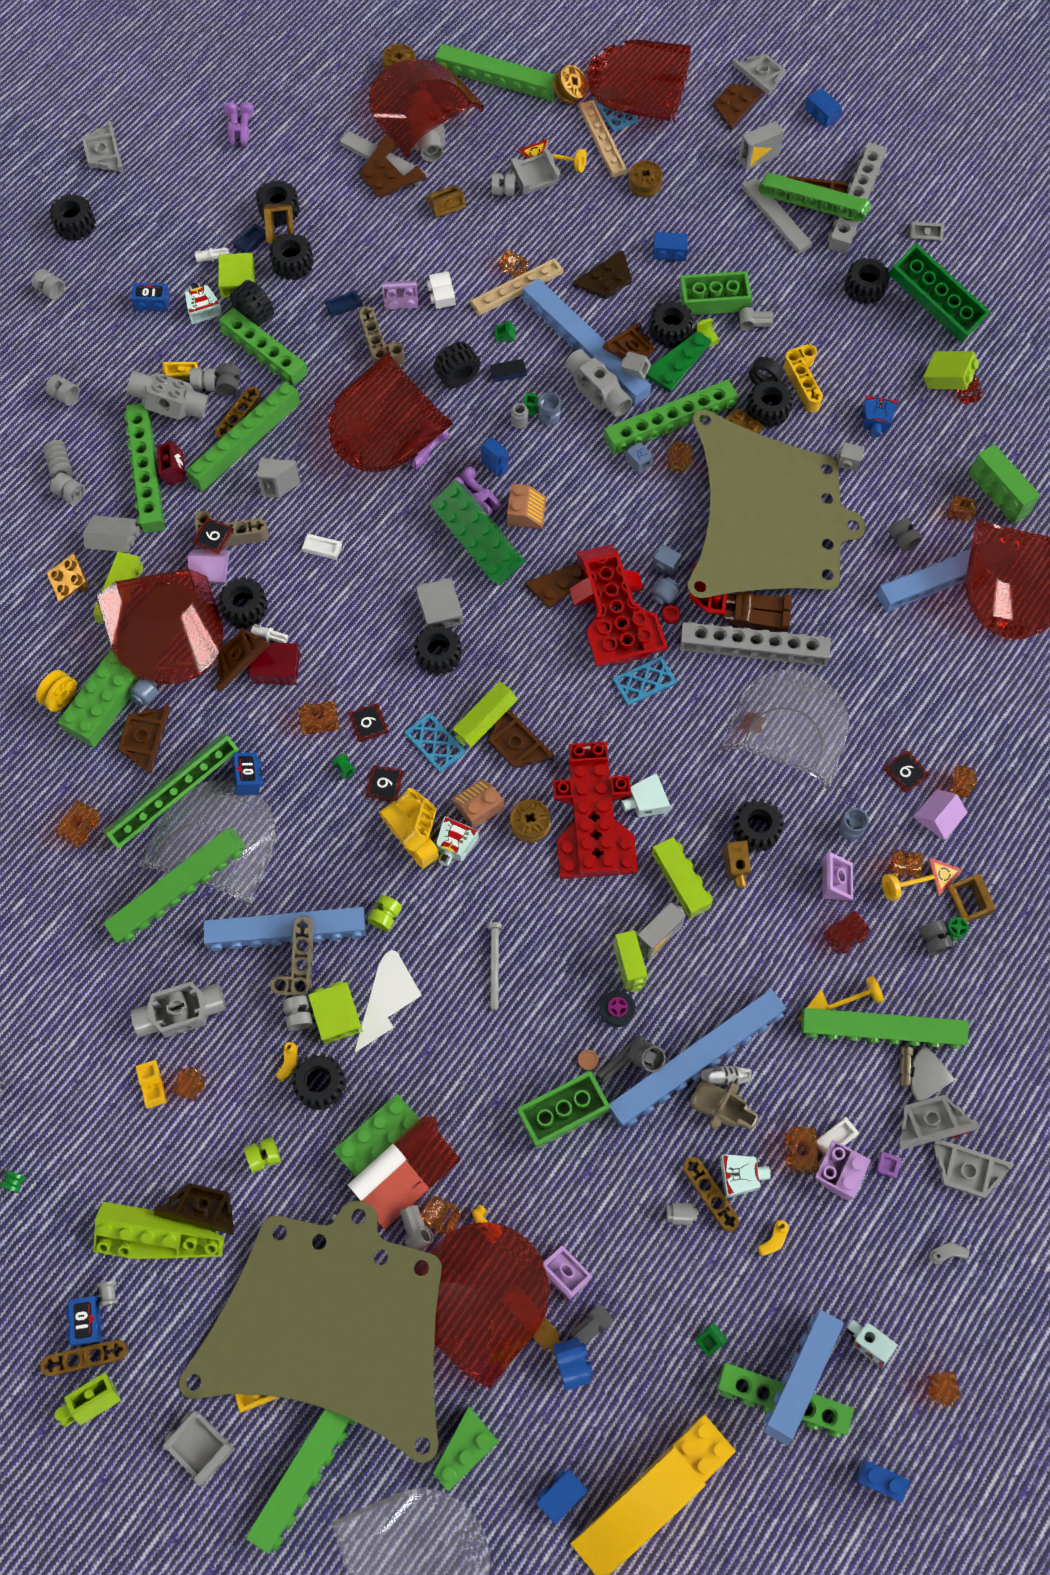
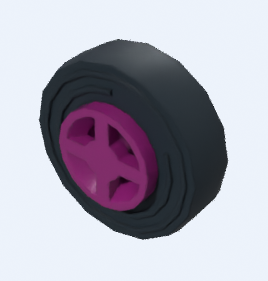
[599,990,636,1027]

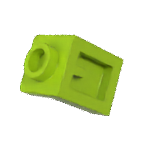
[695,318,719,347]

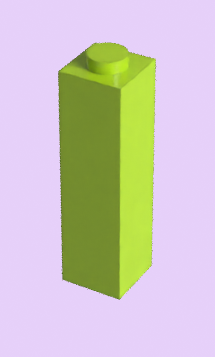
[453,681,518,748]

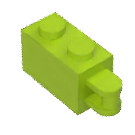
[55,1372,121,1426]

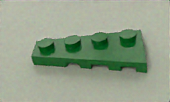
[646,331,711,393]

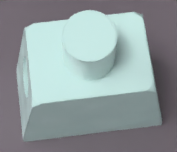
[621,773,670,817]

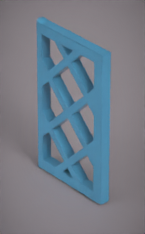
[591,88,639,132]
[612,656,677,706]
[404,713,466,773]

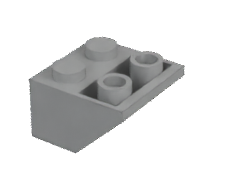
[257,458,300,497]

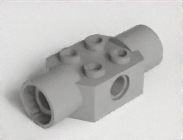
[408,91,445,162]
[565,349,633,418]
[127,370,209,420]
[131,982,227,1038]

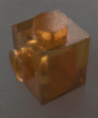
[668,441,692,472]
[949,766,977,798]
[172,1067,205,1101]
[927,1371,961,1407]

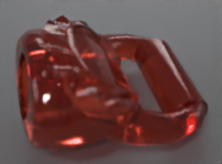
[957,374,982,404]

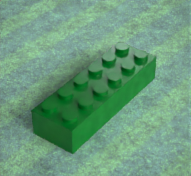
[888,243,990,343]
[429,480,526,585]

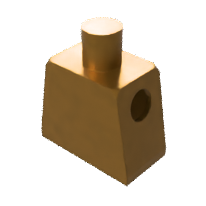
[722,840,751,888]

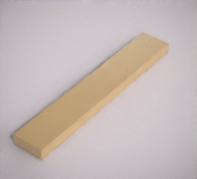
[578,100,627,178]
[470,258,563,316]

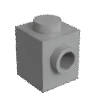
[621,351,651,380]
[836,442,865,471]

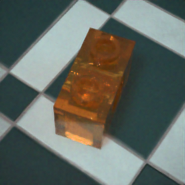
[298,701,340,735]
[55,800,101,849]
[785,1127,818,1173]

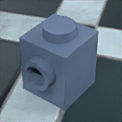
[652,544,682,577]

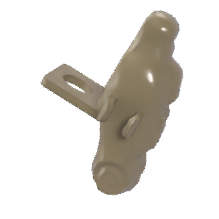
[690,1080,758,1130]

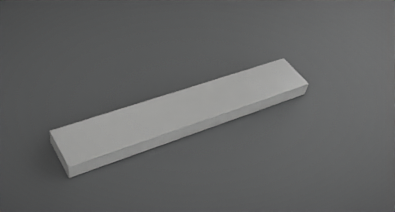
[340,131,428,187]
[742,177,813,254]

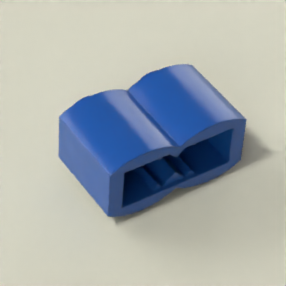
[481,437,508,477]
[553,1337,593,1391]

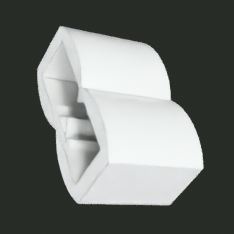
[427,271,456,309]

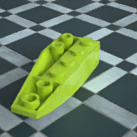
[93,1202,225,1259]

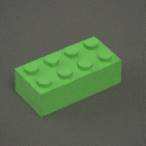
[679,271,752,315]
[969,444,1040,524]
[517,1070,611,1150]
[333,1094,426,1177]

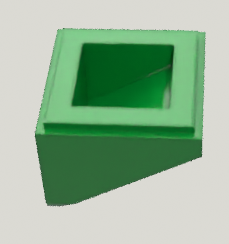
[495,321,516,341]
[694,1323,728,1357]

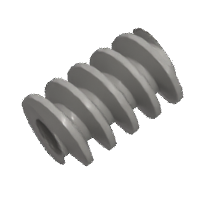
[43,440,73,479]

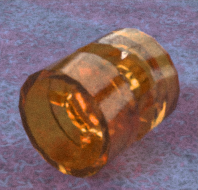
[890,849,923,878]

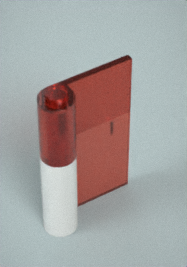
[348,1115,461,1229]

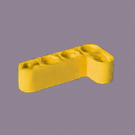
[783,344,823,413]
[396,788,436,852]
[379,801,439,869]

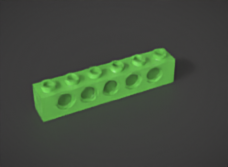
[219,308,308,387]
[716,1362,854,1438]

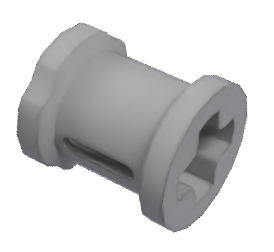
[97,1281,118,1307]

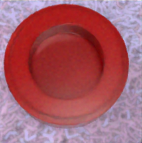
[662,605,680,624]

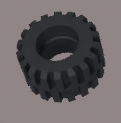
[256,180,300,226]
[49,194,96,241]
[269,233,313,280]
[844,258,890,305]
[229,280,274,327]
[649,300,693,348]
[433,342,481,389]
[747,379,793,428]
[219,577,268,628]
[414,624,462,676]
[732,799,784,852]
[292,1054,346,1110]

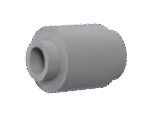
[511,403,528,429]
[666,1203,697,1225]

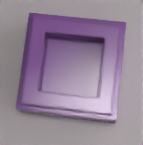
[875,1151,902,1179]

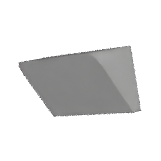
[909,222,945,241]

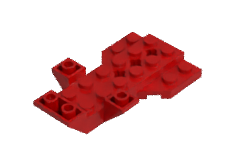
[569,544,668,667]
[553,741,638,879]

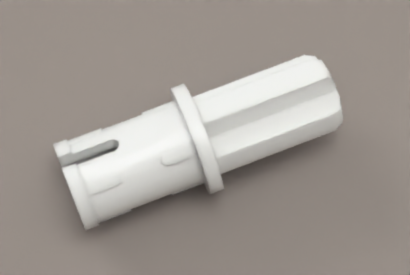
[195,247,229,263]
[251,624,288,643]

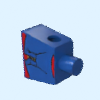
[862,395,898,438]

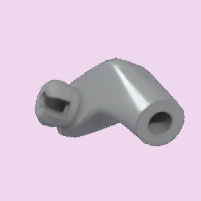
[929,1242,970,1264]

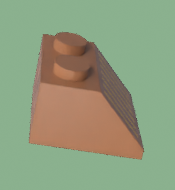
[507,483,546,529]
[451,779,504,829]

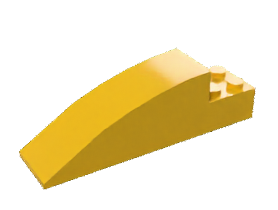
[570,1415,736,1575]

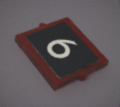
[192,517,234,555]
[348,703,389,743]
[884,751,930,793]
[366,765,404,802]

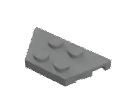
[733,54,786,95]
[82,121,124,172]
[900,1095,979,1150]
[932,1139,1014,1199]

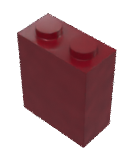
[247,642,300,685]

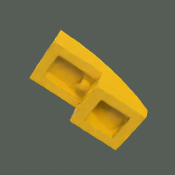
[136,1060,167,1109]

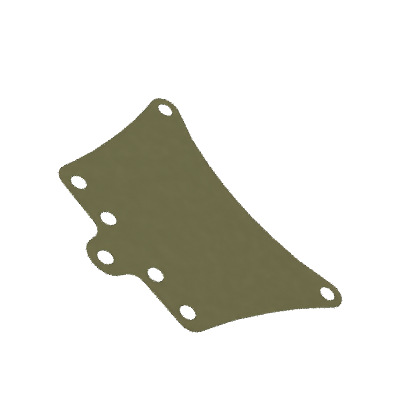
[688,410,865,598]
[179,1201,442,1463]

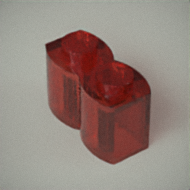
[822,911,871,955]

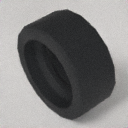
[749,357,784,385]

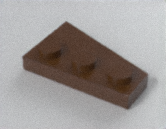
[525,563,586,609]

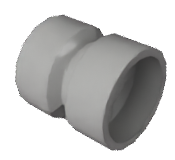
[492,173,515,196]
[32,269,65,300]
[190,368,218,392]
[46,374,80,406]
[50,473,85,505]
[283,996,313,1031]

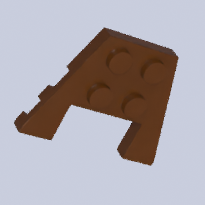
[359,135,427,198]

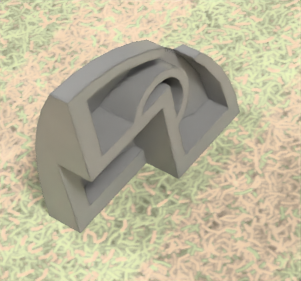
[910,1046,955,1102]

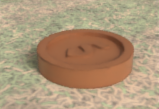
[578,1050,598,1071]

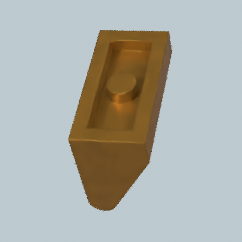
[425,185,466,217]
[264,204,294,243]
[947,874,996,922]

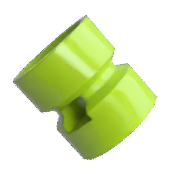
[367,895,403,932]
[244,1136,281,1173]

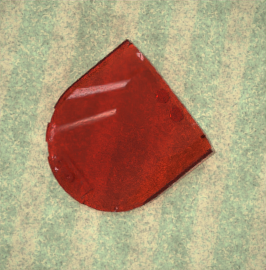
[587,40,691,122]
[369,59,484,158]
[328,352,453,472]
[966,518,1050,639]
[97,569,223,684]
[415,1222,550,1388]

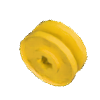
[36,670,77,712]

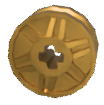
[383,44,416,80]
[553,65,588,104]
[628,160,663,197]
[510,799,550,843]

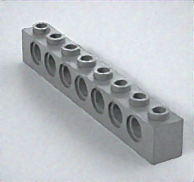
[827,142,887,255]
[680,622,831,666]

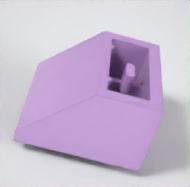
[382,280,418,310]
[815,1140,871,1201]

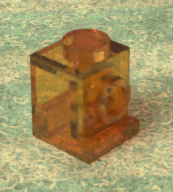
[947,495,977,521]

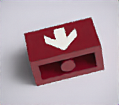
[157,440,185,486]

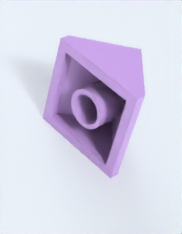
[188,549,229,584]
[913,789,968,841]
[822,852,853,901]
[539,1246,592,1301]

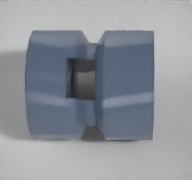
[538,392,561,425]
[839,808,869,841]

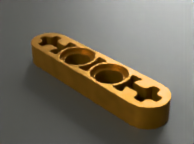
[215,387,261,440]
[683,1157,739,1232]
[40,1340,128,1376]

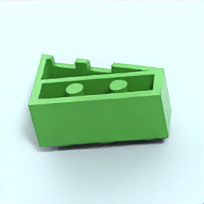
[433,1406,499,1491]

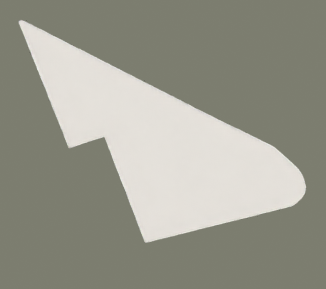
[355,950,422,1052]

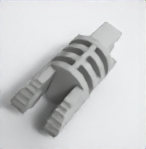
[700,1066,752,1085]

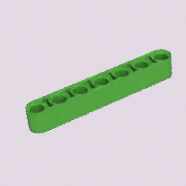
[758,173,871,222]

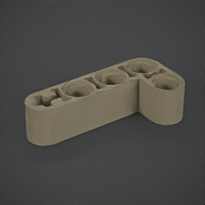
[359,306,405,370]
[195,511,269,549]
[270,915,314,995]

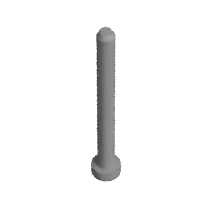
[488,922,502,1011]

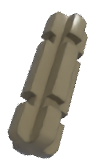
[900,1046,913,1087]

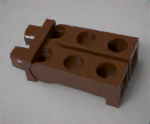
[723,592,792,633]

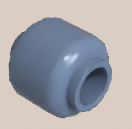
[651,577,679,605]
[130,678,158,706]

